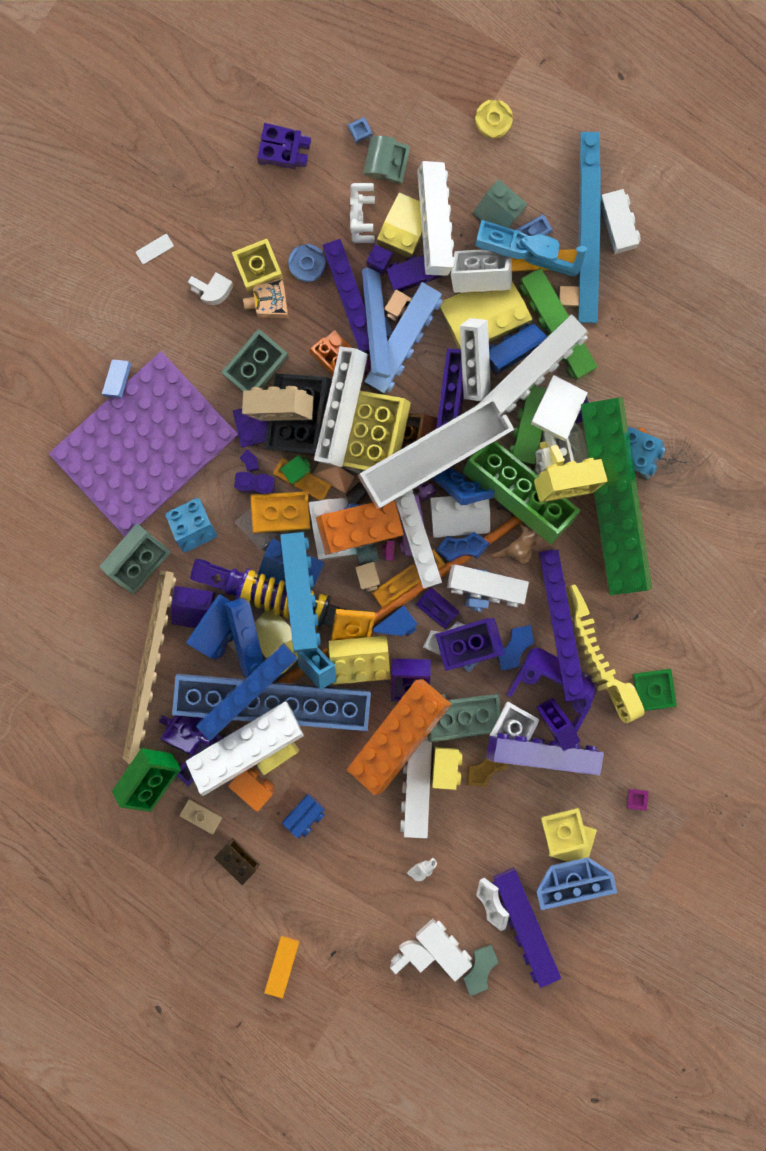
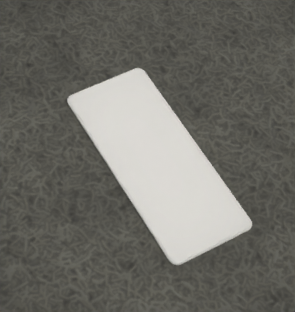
[136,234,174,264]

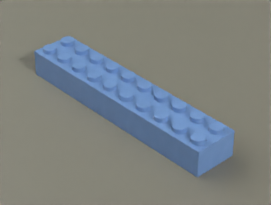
[172,674,371,731]

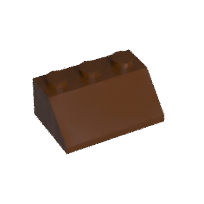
[401,413,438,449]

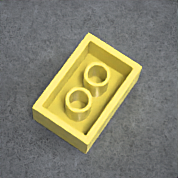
[534,458,608,503]
[329,635,391,685]

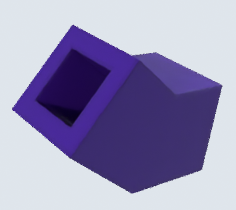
[240,449,260,472]

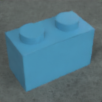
[297,647,336,690]

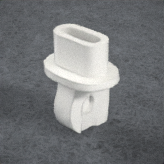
[407,858,437,881]

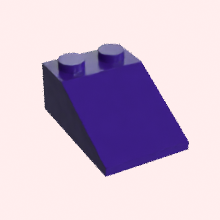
[435,618,505,671]

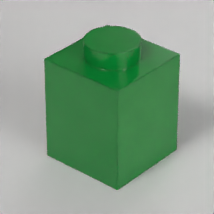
[280,455,311,486]

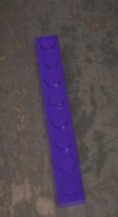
[539,549,586,702]

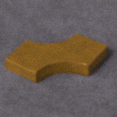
[467,758,508,787]

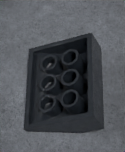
[265,373,332,456]

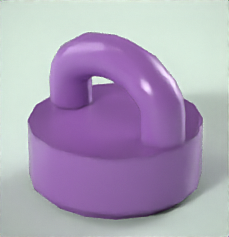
[417,482,437,501]

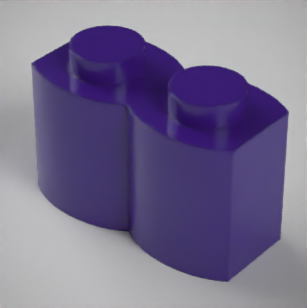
[234,472,276,494]

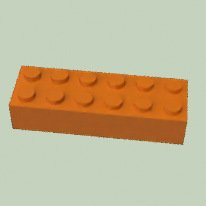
[346,679,452,796]

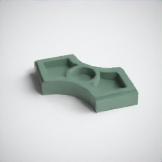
[463,944,499,996]

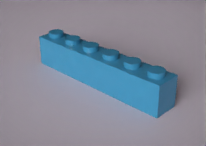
[280,532,321,653]

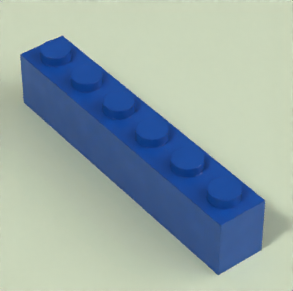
[196,643,297,740]

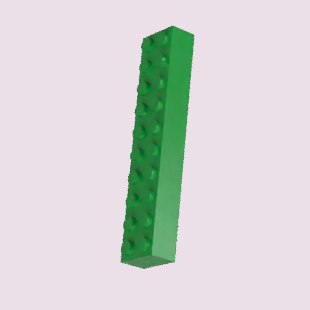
[581,397,652,596]

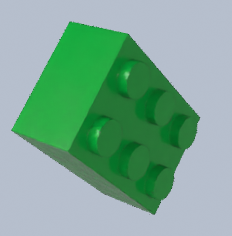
[112,748,181,812]

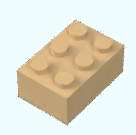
[242,386,313,421]

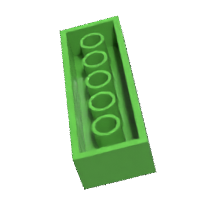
[463,441,580,545]

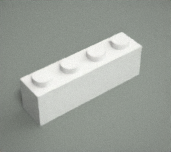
[460,318,491,401]
[447,565,529,608]

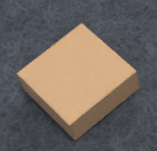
[559,286,579,307]

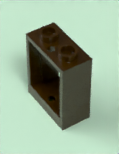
[214,838,260,885]

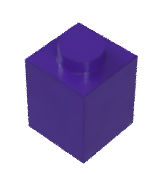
[366,245,392,275]

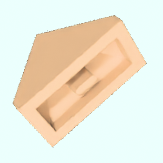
[313,462,355,494]

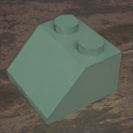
[472,179,527,228]

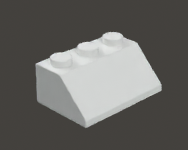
[451,250,512,293]
[430,496,490,538]
[309,498,357,560]

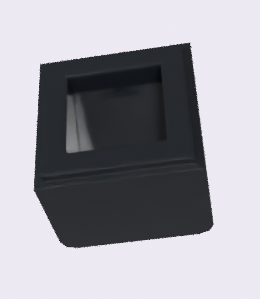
[346,482,368,504]

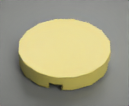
[475,100,513,139]

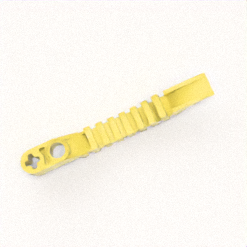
[566,585,644,723]

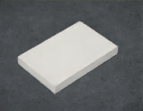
[531,375,588,442]

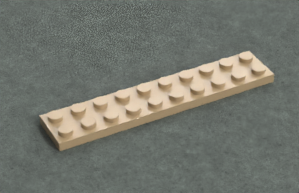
[122,571,176,764]

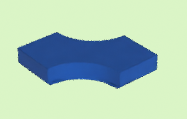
[436,532,490,563]
[498,625,535,671]

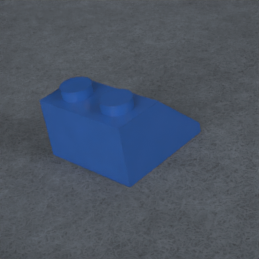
[373,606,417,637]

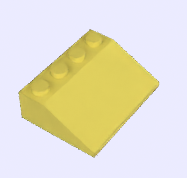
[440,282,532,349]
[343,391,411,471]

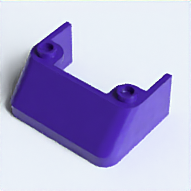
[506,648,598,733]

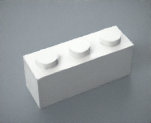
[600,189,641,254]
[416,919,472,981]

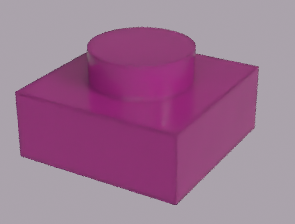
[382,541,394,562]
[626,789,649,811]

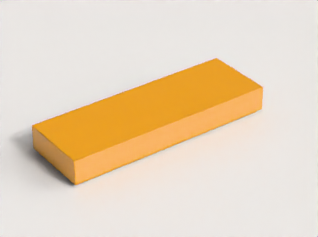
[273,458,332,501]
[264,936,299,999]

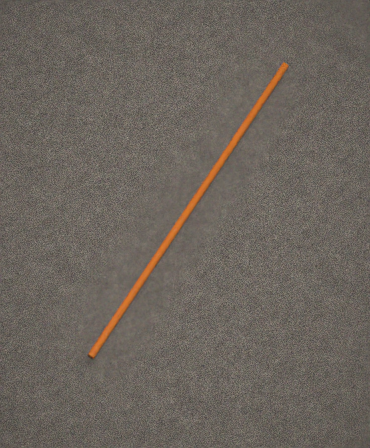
[277,427,647,683]

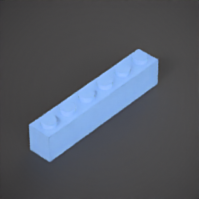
[364,282,443,395]

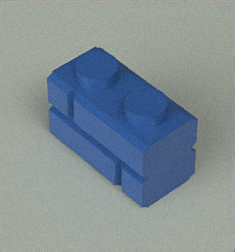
[282,793,325,839]

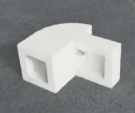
[188,272,234,305]
[390,940,435,974]

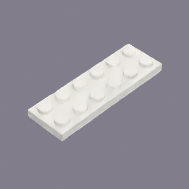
[186,701,304,796]

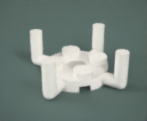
[350,183,375,243]

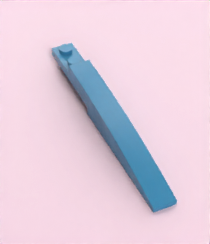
[578,132,601,323]

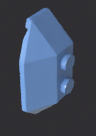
[536,857,617,910]

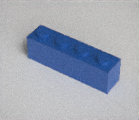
[224,598,264,678]

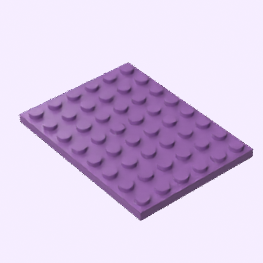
[49,351,238,537]

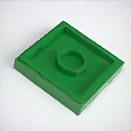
[632,669,677,711]

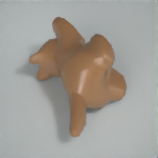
[491,524,541,564]

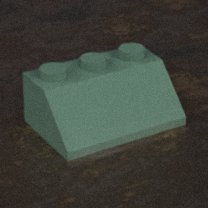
[99,523,171,595]

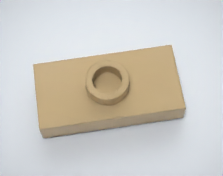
[180,798,223,835]

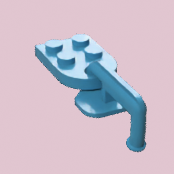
[475,220,588,276]

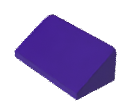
[416,587,459,629]

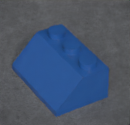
[489,323,547,376]
[258,539,326,591]
[186,594,233,660]

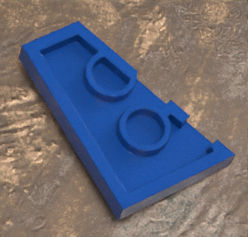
[432,468,495,506]

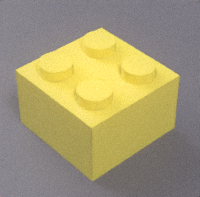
[232,239,283,293]
[432,746,462,790]

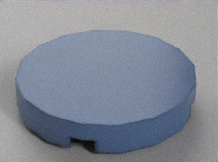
[288,244,326,283]

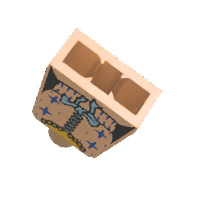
[243,278,289,318]

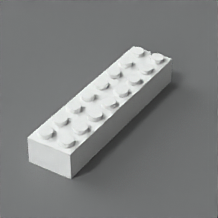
[358,396,514,509]

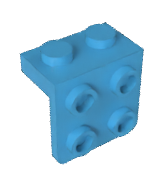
[628,427,666,480]
[166,498,218,553]

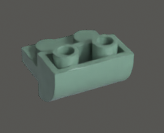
[363,136,410,184]

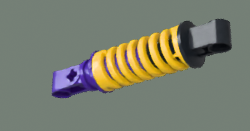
[189,559,350,631]

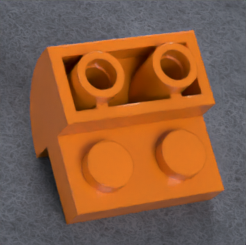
[309,330,352,376]

